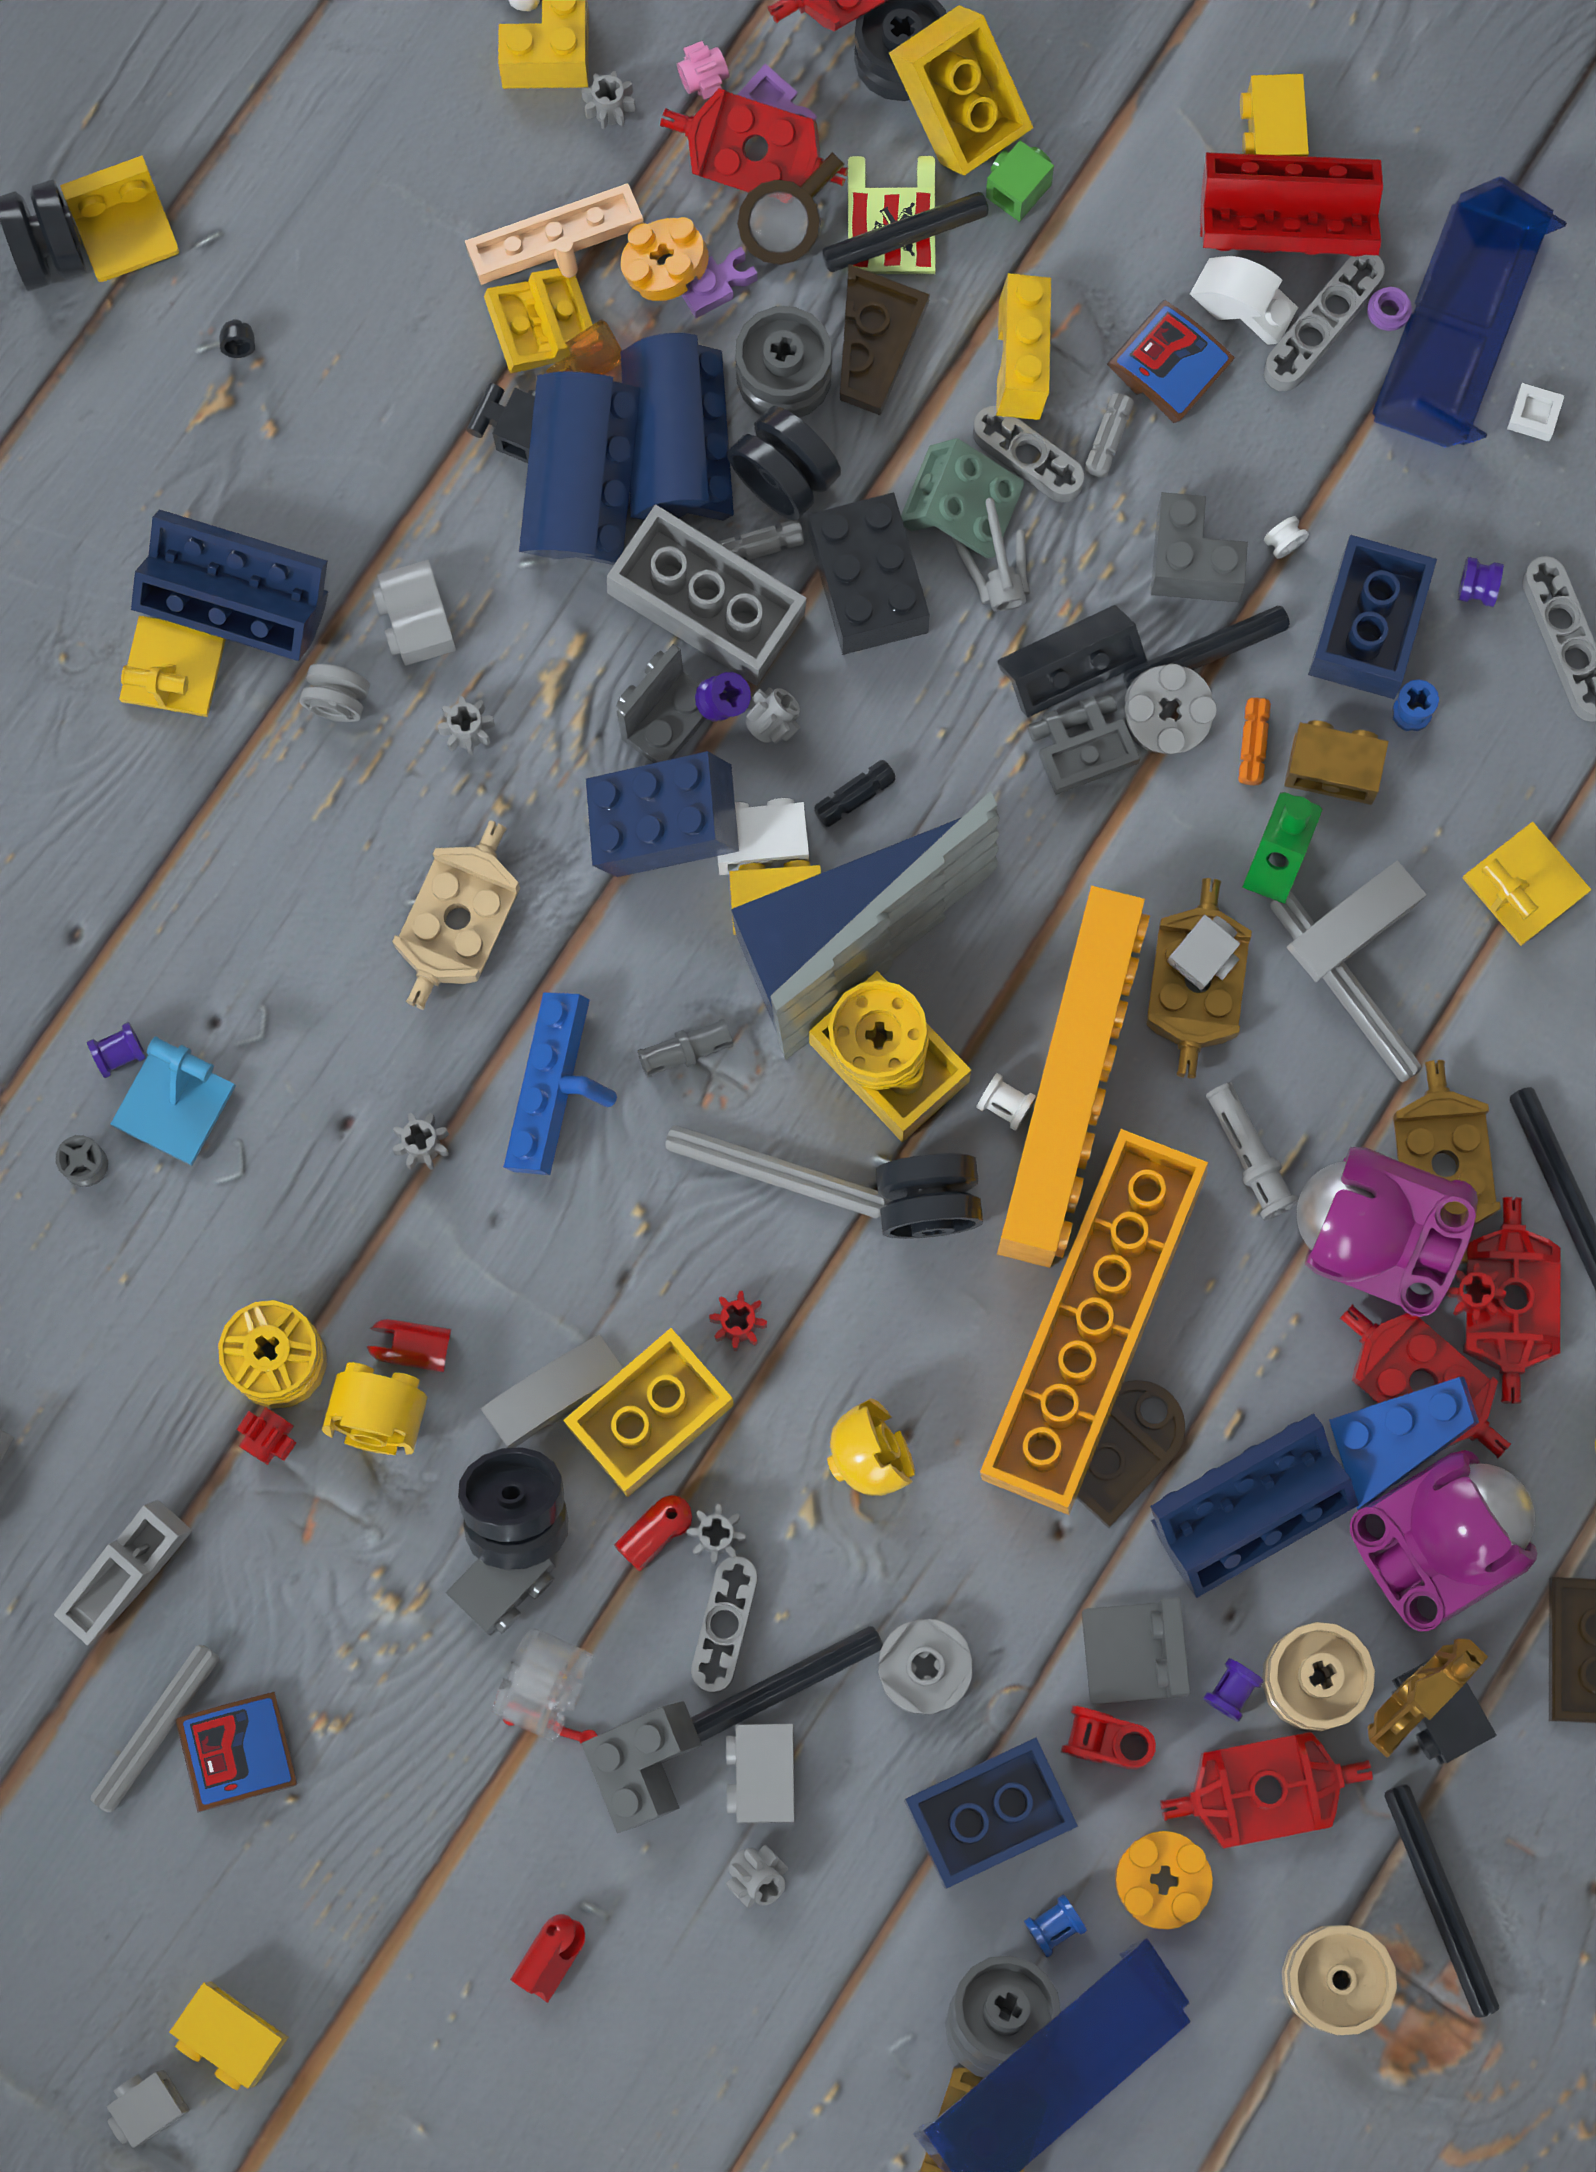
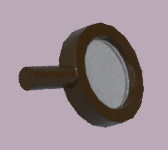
[737,152,845,265]

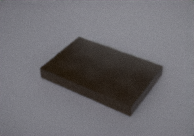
[1549,1577,1596,1724]

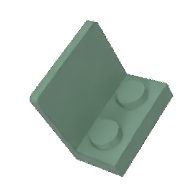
[901,438,1024,559]

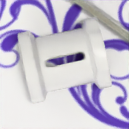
[976,1073,1036,1131]

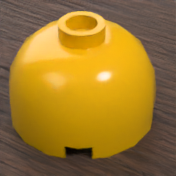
[827,1398,915,1496]

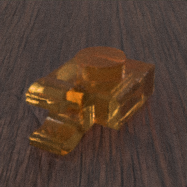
[546,319,622,375]

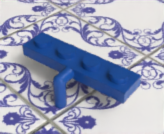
[503,992,617,1175]

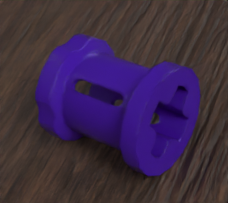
[87,1022,146,1078]
[1203,1658,1264,1722]

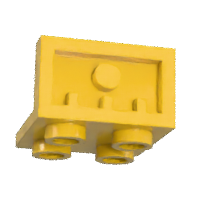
[60,155,179,282]

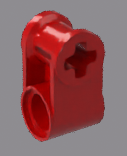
[1061,1706,1156,1770]

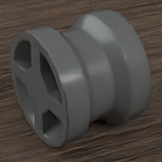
[56,1135,108,1187]

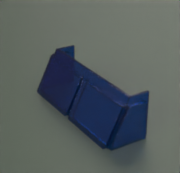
[1372,176,1567,447]
[913,1938,1191,2172]

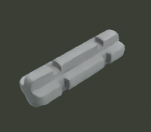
[1085,393,1134,478]
[718,520,804,560]

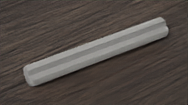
[90,1644,219,1813]

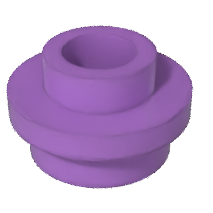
[1367,287,1412,331]

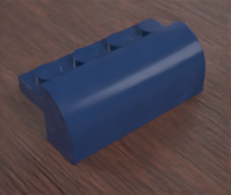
[620,333,734,521]
[519,371,640,565]
[131,509,328,661]
[1150,1413,1359,1598]

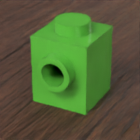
[986,140,1054,222]

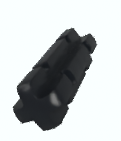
[814,760,896,827]

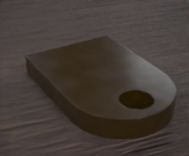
[1077,1380,1185,1528]

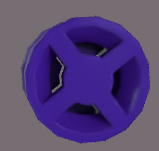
[1458,557,1504,607]
[695,672,751,721]

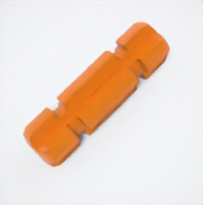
[1238,697,1271,786]

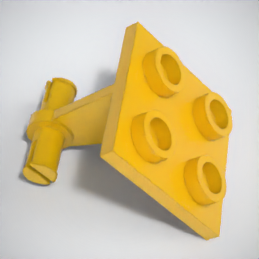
[119,616,226,717]
[1462,821,1592,946]

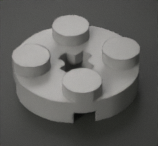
[1124,664,1217,755]
[878,1619,972,1715]

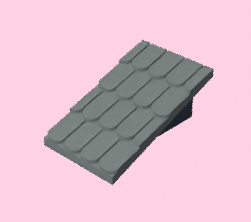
[731,791,1000,1060]

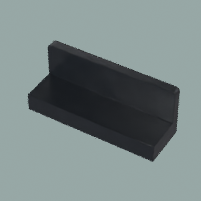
[997,605,1147,718]

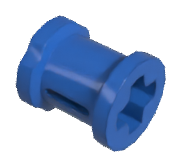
[1393,679,1439,731]
[1024,1894,1087,1957]

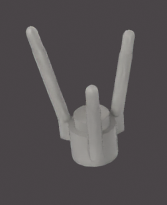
[952,498,1030,612]

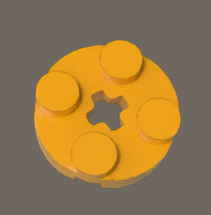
[621,217,709,301]
[1115,1831,1213,1929]

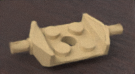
[392,821,520,1010]

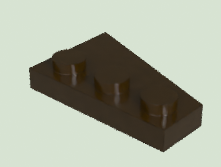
[840,264,930,416]

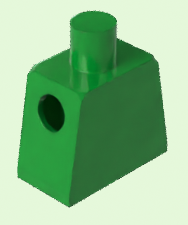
[1242,792,1323,904]

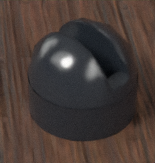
[219,319,255,358]

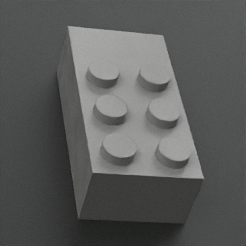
[607,504,807,686]

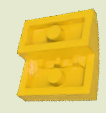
[484,268,599,374]

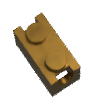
[1284,720,1389,805]

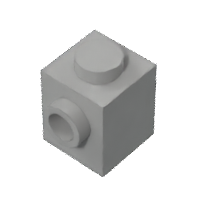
[1166,915,1240,991]
[106,2070,190,2148]

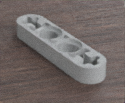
[1263,255,1385,391]
[1522,556,1596,722]

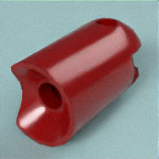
[367,1319,451,1372]
[614,1495,693,1572]
[510,1914,586,2003]

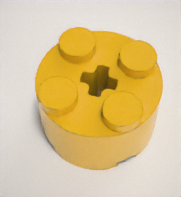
[322,1362,428,1455]

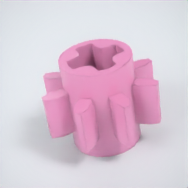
[677,41,729,100]

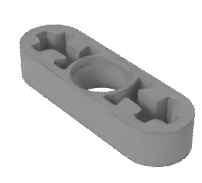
[973,406,1084,502]
[691,1556,758,1693]

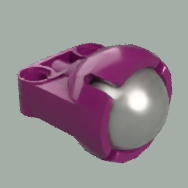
[1297,1147,1478,1317]
[1350,1450,1538,1632]

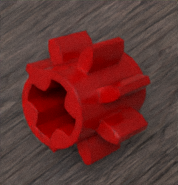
[1446,1263,1506,1324]
[709,1291,767,1351]
[236,1407,296,1465]

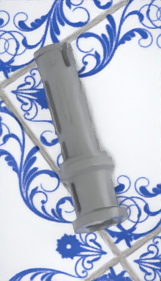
[1206,1082,1299,1220]

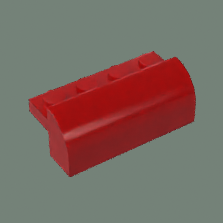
[1200,152,1383,257]

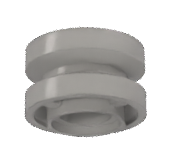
[299,664,370,722]

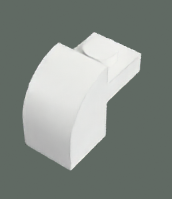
[1190,256,1298,345]

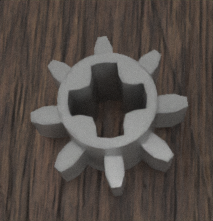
[582,71,636,129]
[746,687,800,744]
[437,696,495,755]
[392,1113,449,1170]
[687,1504,746,1565]
[726,1845,788,1908]

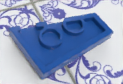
[1329,1377,1479,1510]

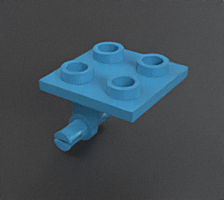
[110,1036,236,1166]

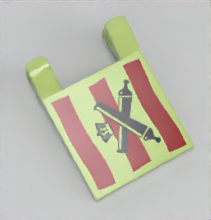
[848,156,935,274]

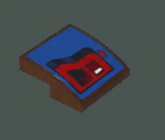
[1107,300,1235,423]
[175,1692,297,1813]

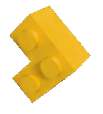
[498,0,589,89]

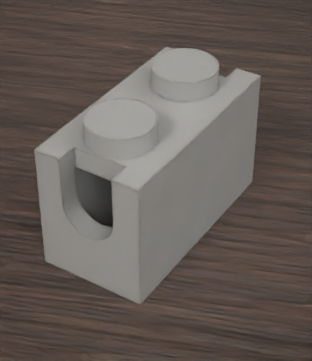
[726,1724,795,1824]

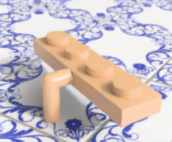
[465,183,644,285]

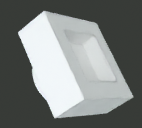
[1507,383,1564,442]

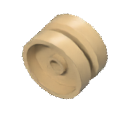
[1262,1622,1375,1732]
[1282,1925,1397,2035]

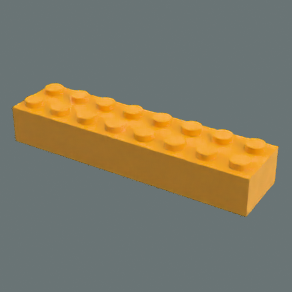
[997,885,1150,1268]
[980,1129,1208,1515]

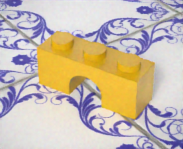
[996,273,1051,420]

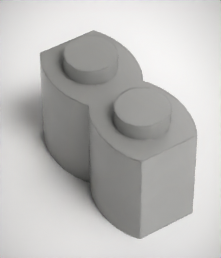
[373,560,456,666]

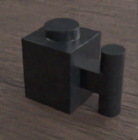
[466,383,535,463]

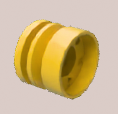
[828,980,929,1090]
[218,1300,327,1409]

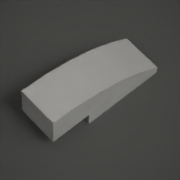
[1286,860,1427,982]
[480,1334,623,1448]
[54,1500,192,1646]

